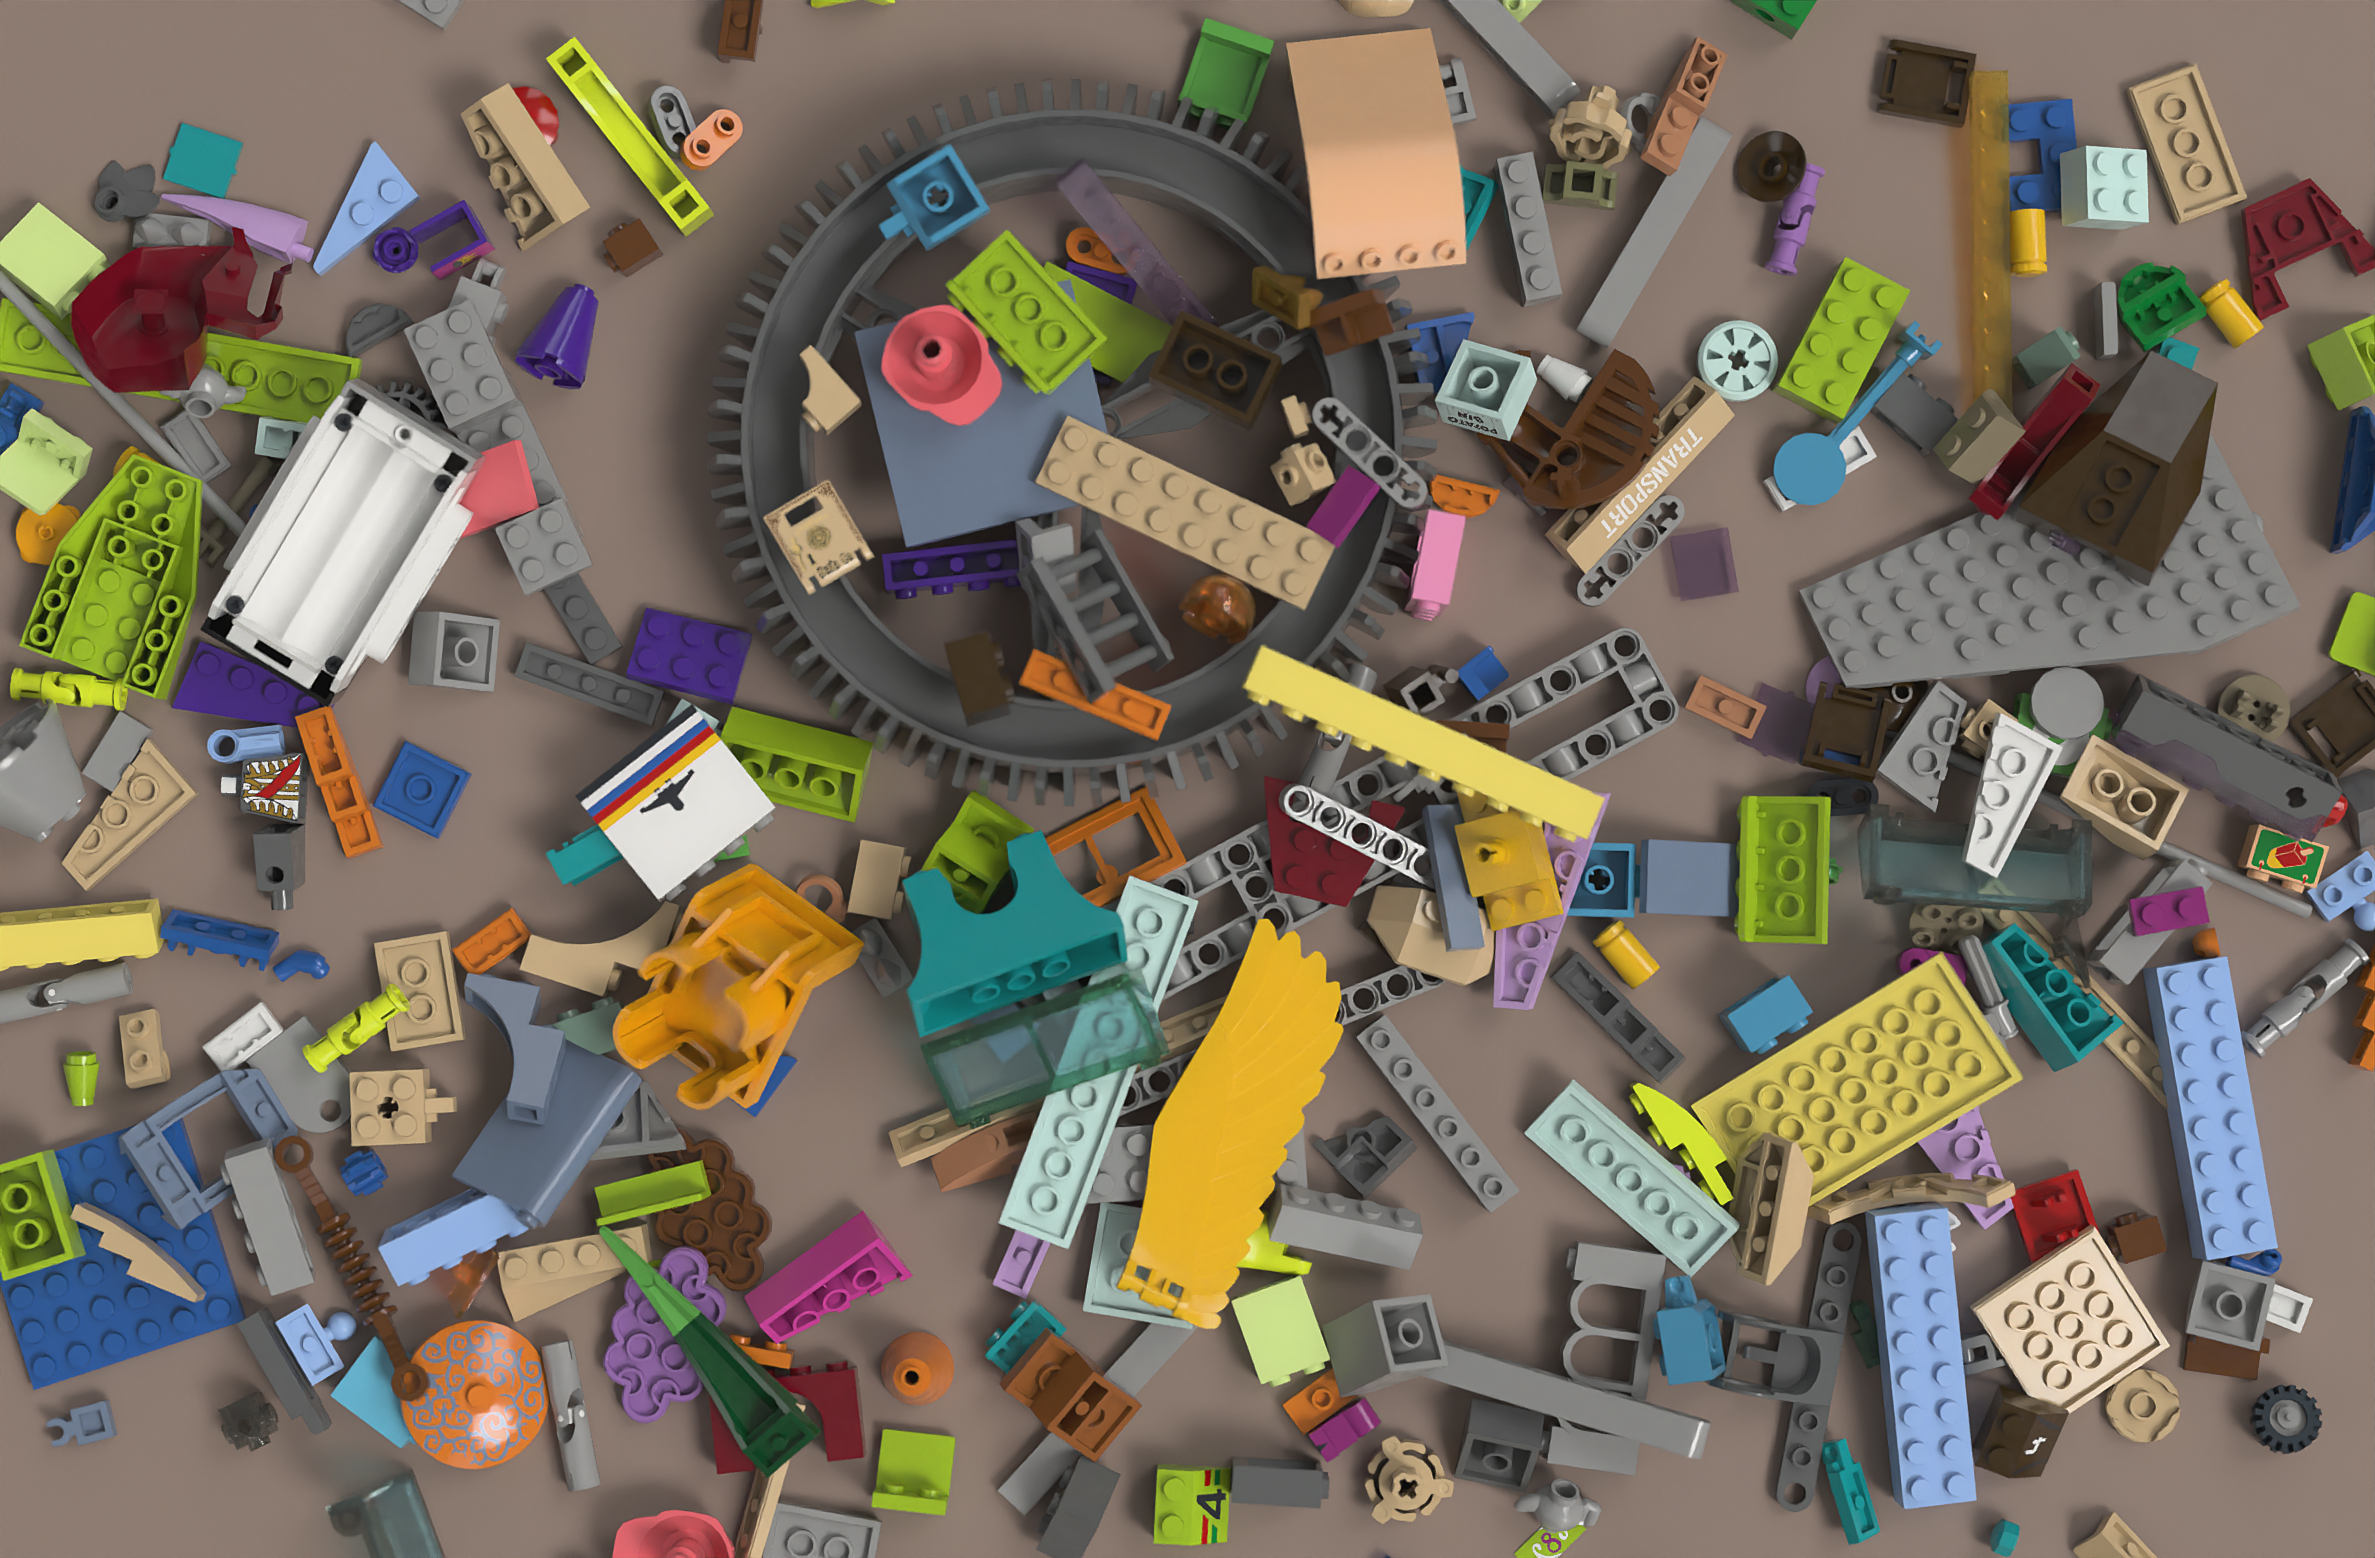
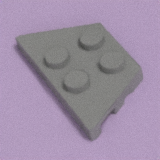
[589,1081,686,1161]

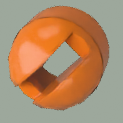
[2192,927,2221,958]

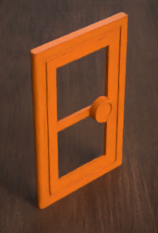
[1045,785,1187,908]

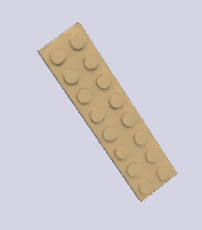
[1035,416,1335,611]

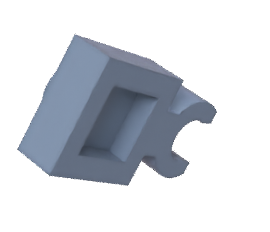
[46,1399,118,1447]

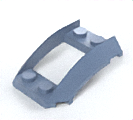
[119,1069,298,1230]

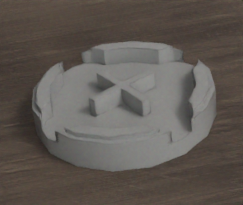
[2029,667,2104,740]

